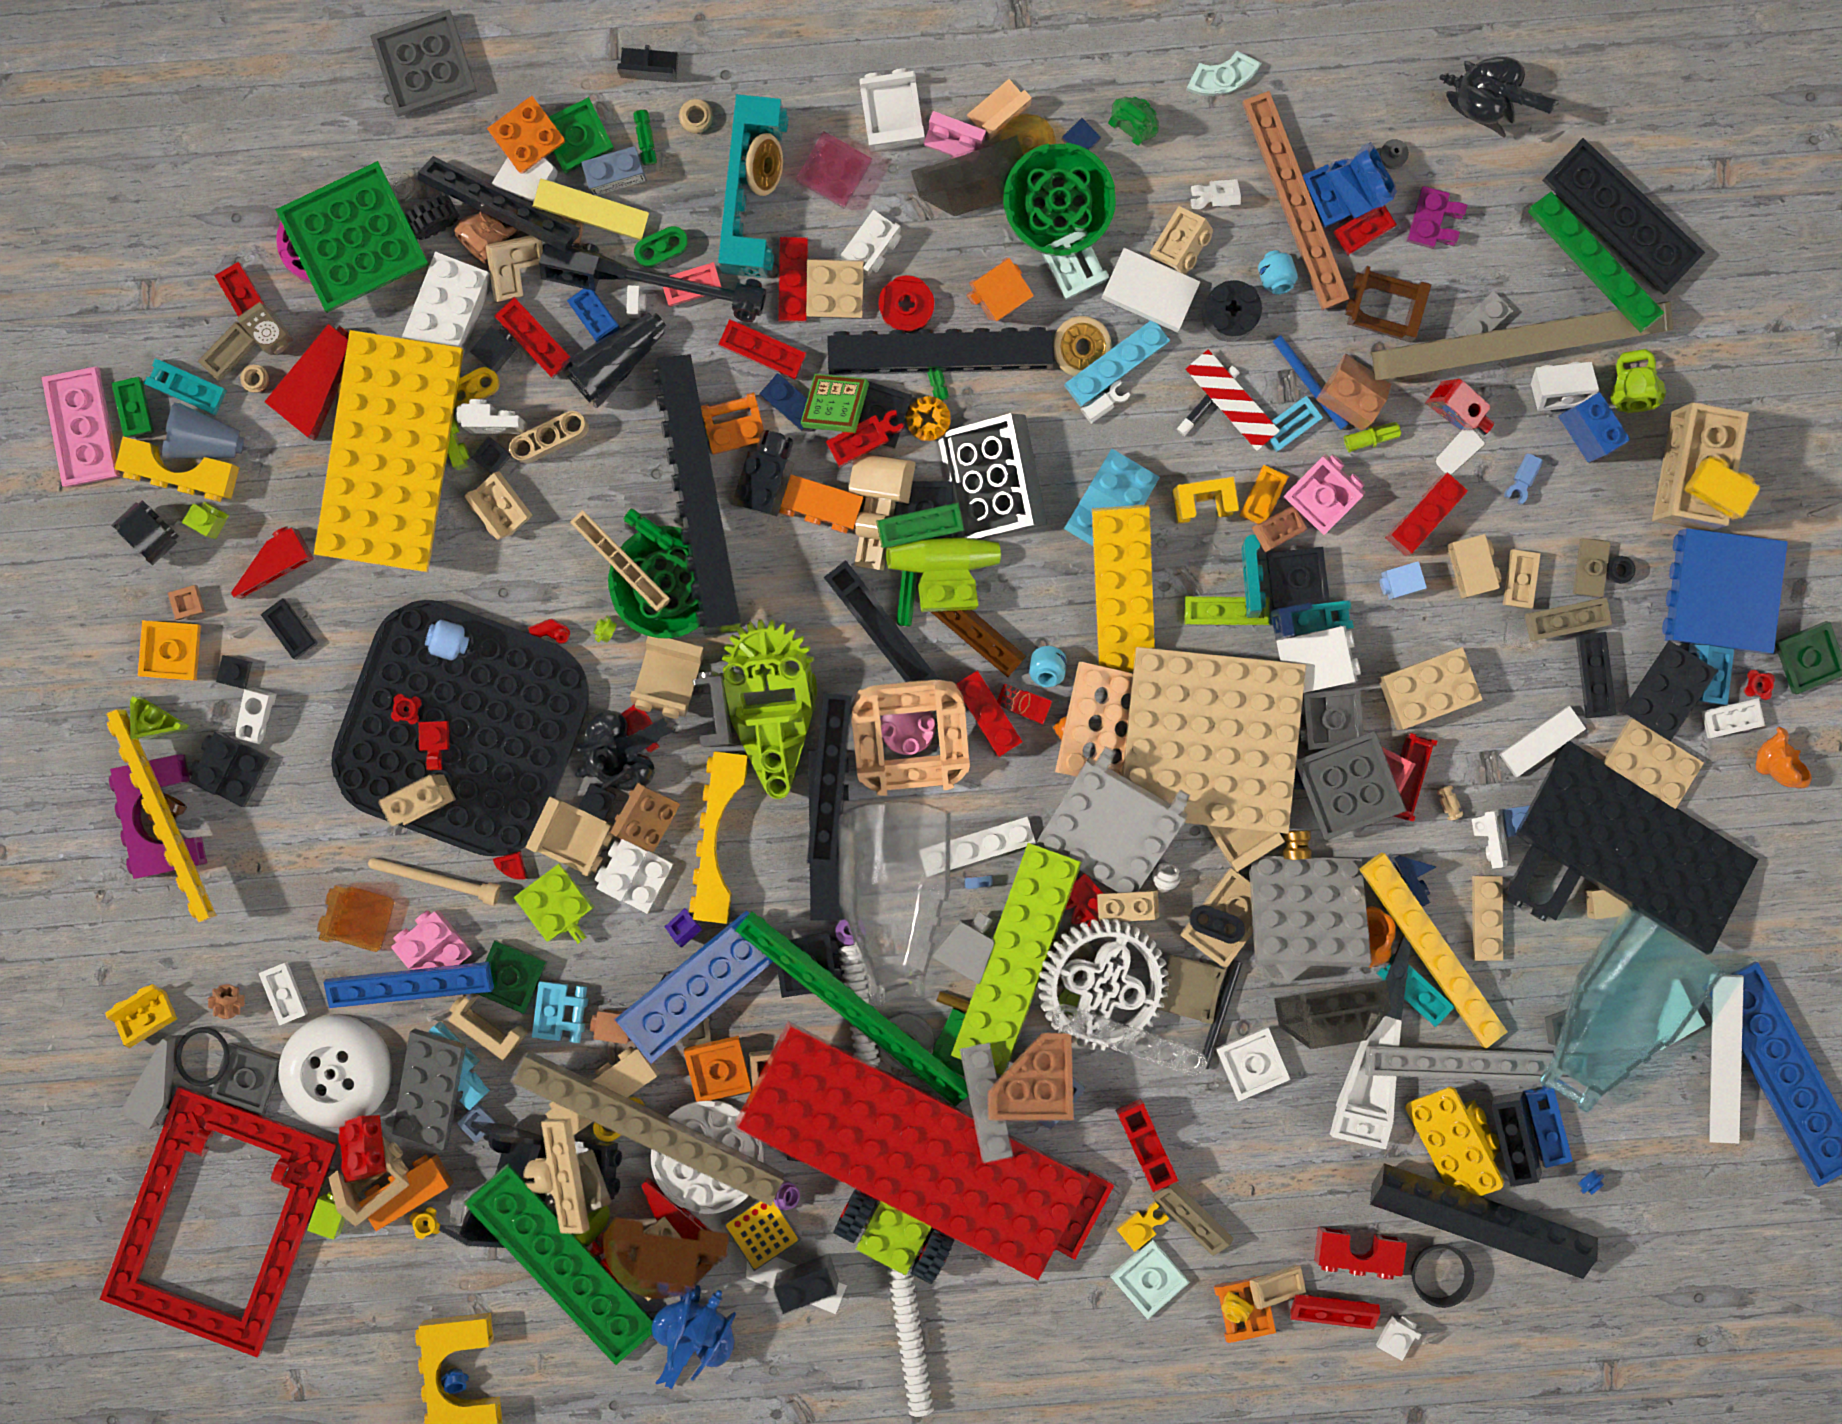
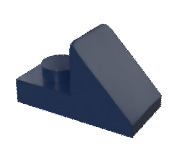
[1389,854,1436,907]

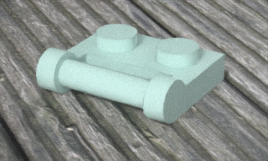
[1042,231,1110,300]

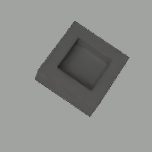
[1545,1009,1577,1046]

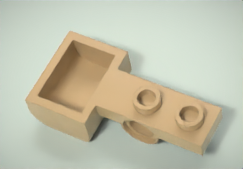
[849,454,916,571]

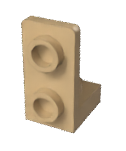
[1097,889,1160,922]

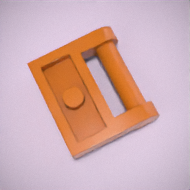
[701,392,764,455]
[1214,1275,1276,1343]

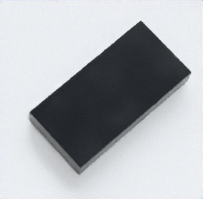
[260,598,318,660]

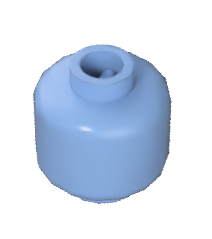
[425,620,469,660]

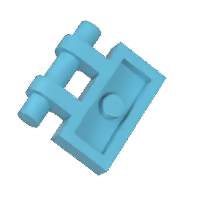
[532,981,589,1043]

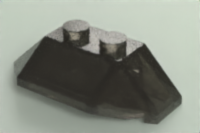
[911,135,1023,217]
[1274,980,1391,1049]

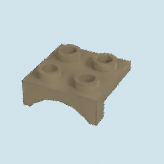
[1157,954,1226,1024]
[545,1150,612,1214]

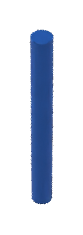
[1272,335,1349,430]

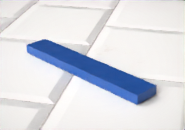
[323,962,494,1008]

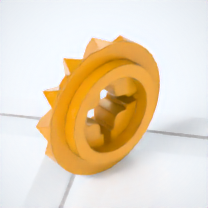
[906,396,951,441]

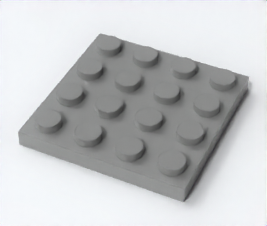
[1249,856,1371,967]

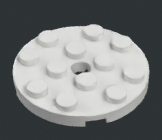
[651,1100,764,1214]

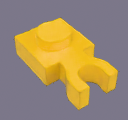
[1116,1201,1169,1252]

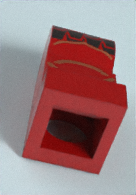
[997,684,1052,725]

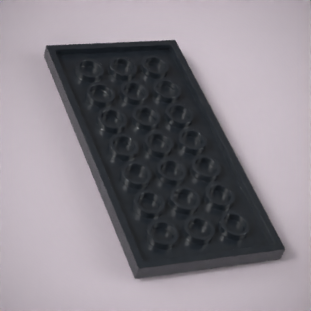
[1515,741,1759,955]

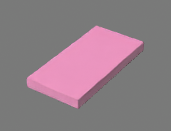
[42,366,120,488]

